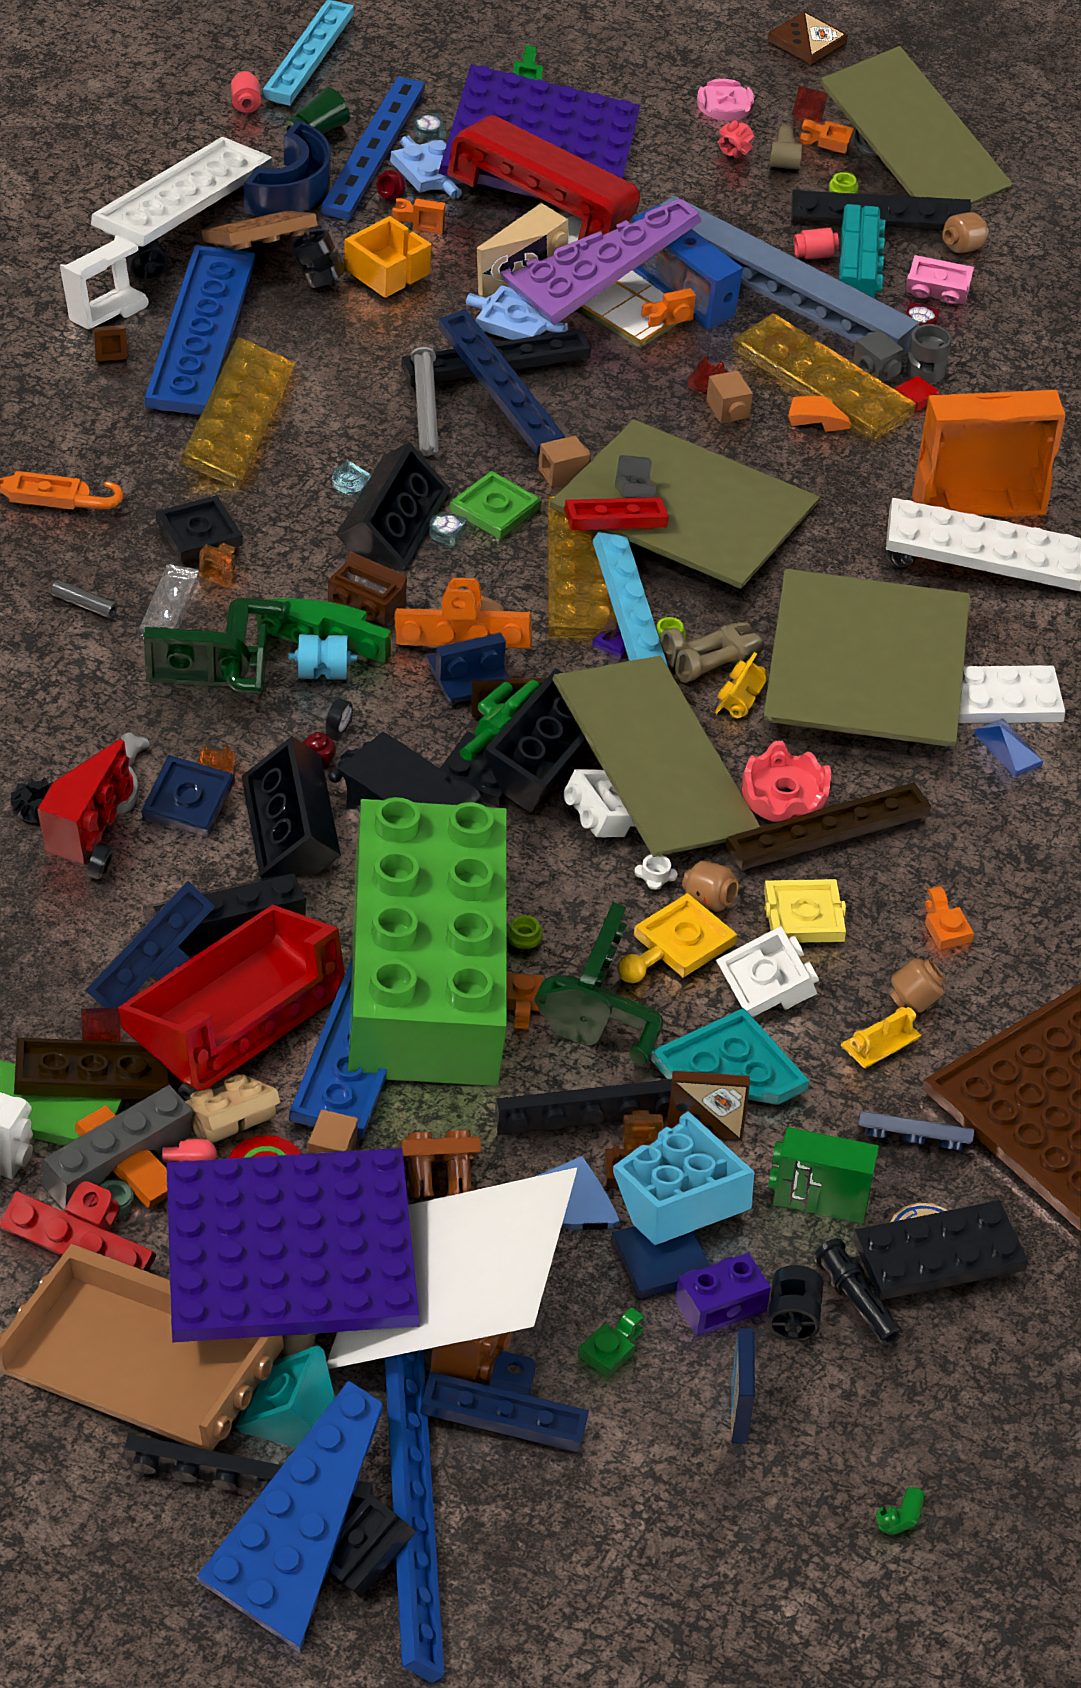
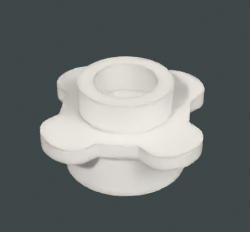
[634,854,678,890]

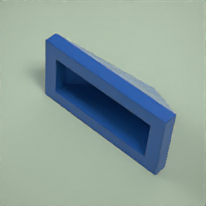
[974,718,1043,777]

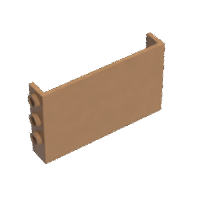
[0,1244,284,1451]

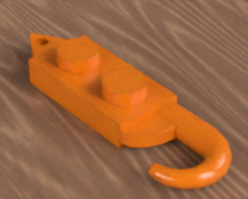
[0,471,124,510]

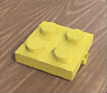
[764,879,846,943]

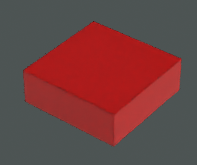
[894,376,940,412]

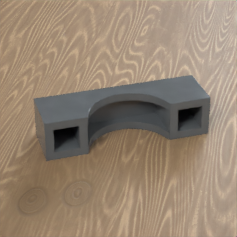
[42,1085,193,1212]

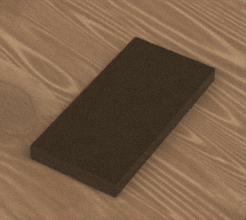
[14,1038,169,1100]

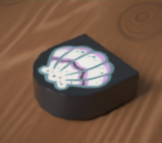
[326,698,353,742]

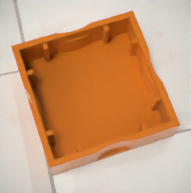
[912,390,1066,517]

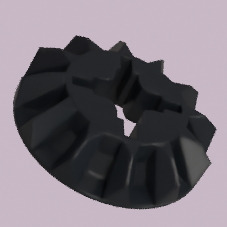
[11,777,53,823]

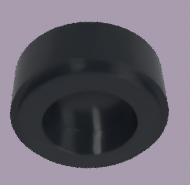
[87,842,114,880]

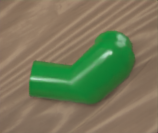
[876,1487,925,1535]

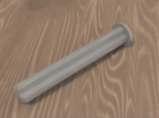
[411,347,439,457]

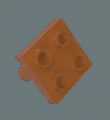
[396,1130,481,1198]

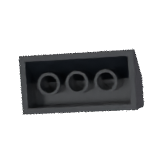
[336,442,451,571]
[483,668,589,813]
[242,736,341,878]
[143,873,306,957]

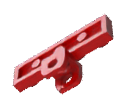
[0,1181,156,1272]

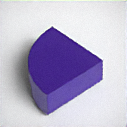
[592,622,626,659]

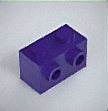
[675,1252,771,1336]

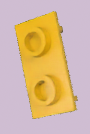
[714,652,768,718]
[841,1007,922,1069]

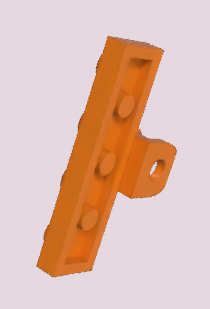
[394,578,532,649]

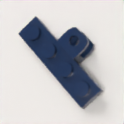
[84,881,215,1016]
[420,1352,589,1452]

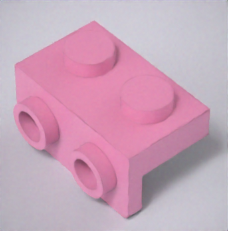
[906,255,974,304]

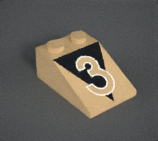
[477,203,568,297]

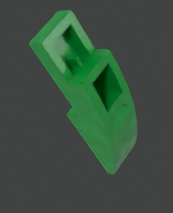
[257,598,391,664]

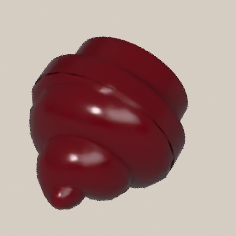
[376,170,406,200]
[302,732,336,767]

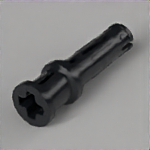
[813,1238,903,1346]

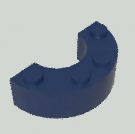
[244,120,331,217]

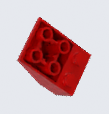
[37,739,133,864]

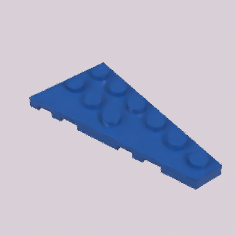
[197,1380,383,1653]

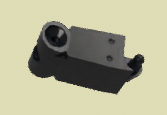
[328,732,483,817]

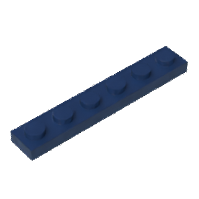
[438,309,565,455]

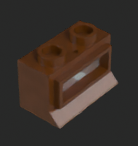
[328,551,407,627]

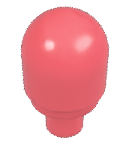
[162,1139,217,1162]

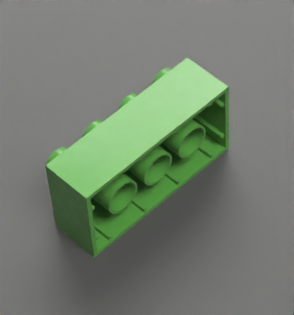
[348,797,507,1086]

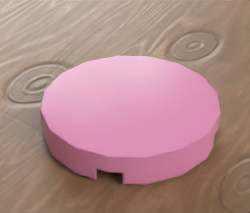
[697,79,755,121]

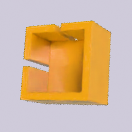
[344,216,432,298]

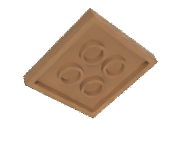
[201,211,318,250]

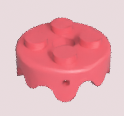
[741,741,831,822]

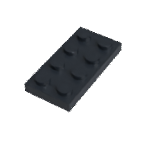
[853,1200,1028,1300]

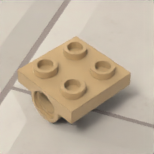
[185,1075,281,1143]

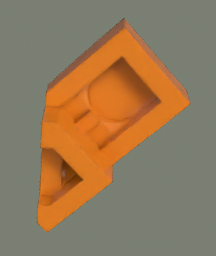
[788,396,852,432]

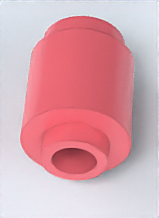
[231,71,262,113]
[794,227,839,261]

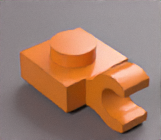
[799,120,854,154]
[392,198,446,235]
[641,288,696,327]
[924,886,974,950]
[506,973,543,1030]

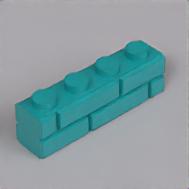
[839,204,886,299]

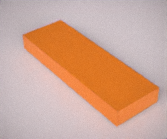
[74,1105,168,1209]

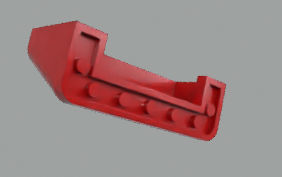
[447,115,640,240]
[118,904,345,1091]

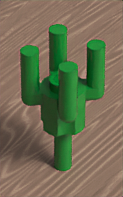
[460,680,540,761]

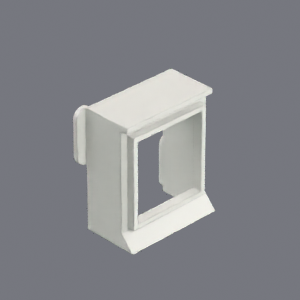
[60,235,149,330]

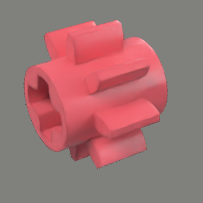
[717,120,755,159]

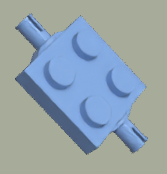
[390,135,463,200]
[466,285,568,340]

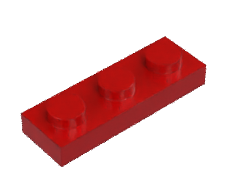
[564,497,669,531]

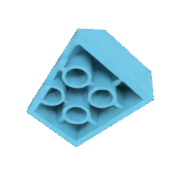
[613,1111,754,1245]

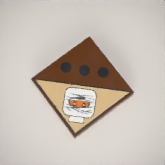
[768,11,848,65]
[666,1071,750,1140]

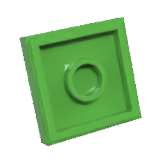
[450,471,542,539]

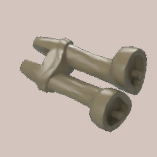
[660,622,764,683]

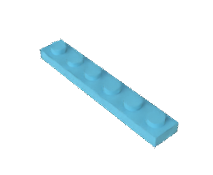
[263,0,354,106]
[593,532,669,669]

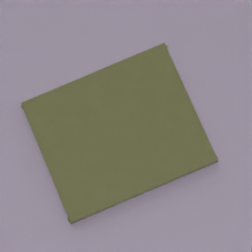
[549,419,820,589]
[763,568,970,748]

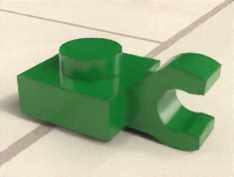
[512,45,543,80]
[578,1308,644,1379]

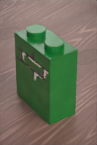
[768,1127,879,1224]

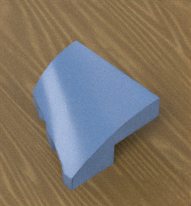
[535,1156,620,1230]

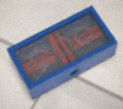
[632,204,743,330]

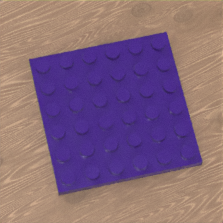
[439,64,640,199]
[167,1148,419,1343]

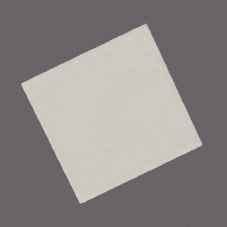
[327,1168,577,1369]

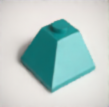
[235,1345,335,1448]

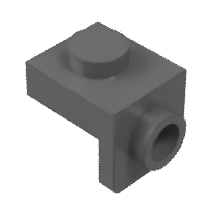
[614,455,657,498]

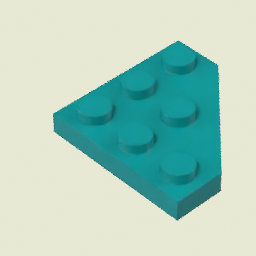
[651,1008,810,1105]

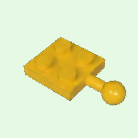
[617,893,738,983]

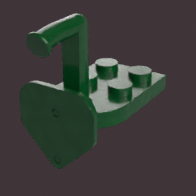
[144,598,291,694]
[534,902,663,1066]

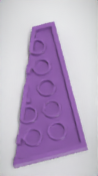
[500,198,701,325]

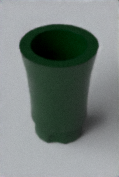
[284,88,350,134]

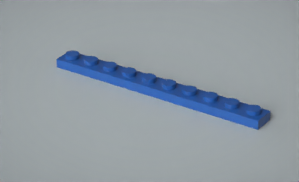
[385,1350,444,1683]

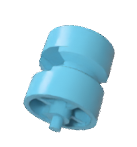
[288,634,357,680]

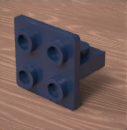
[426,633,511,704]

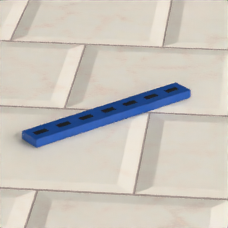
[321,76,425,221]

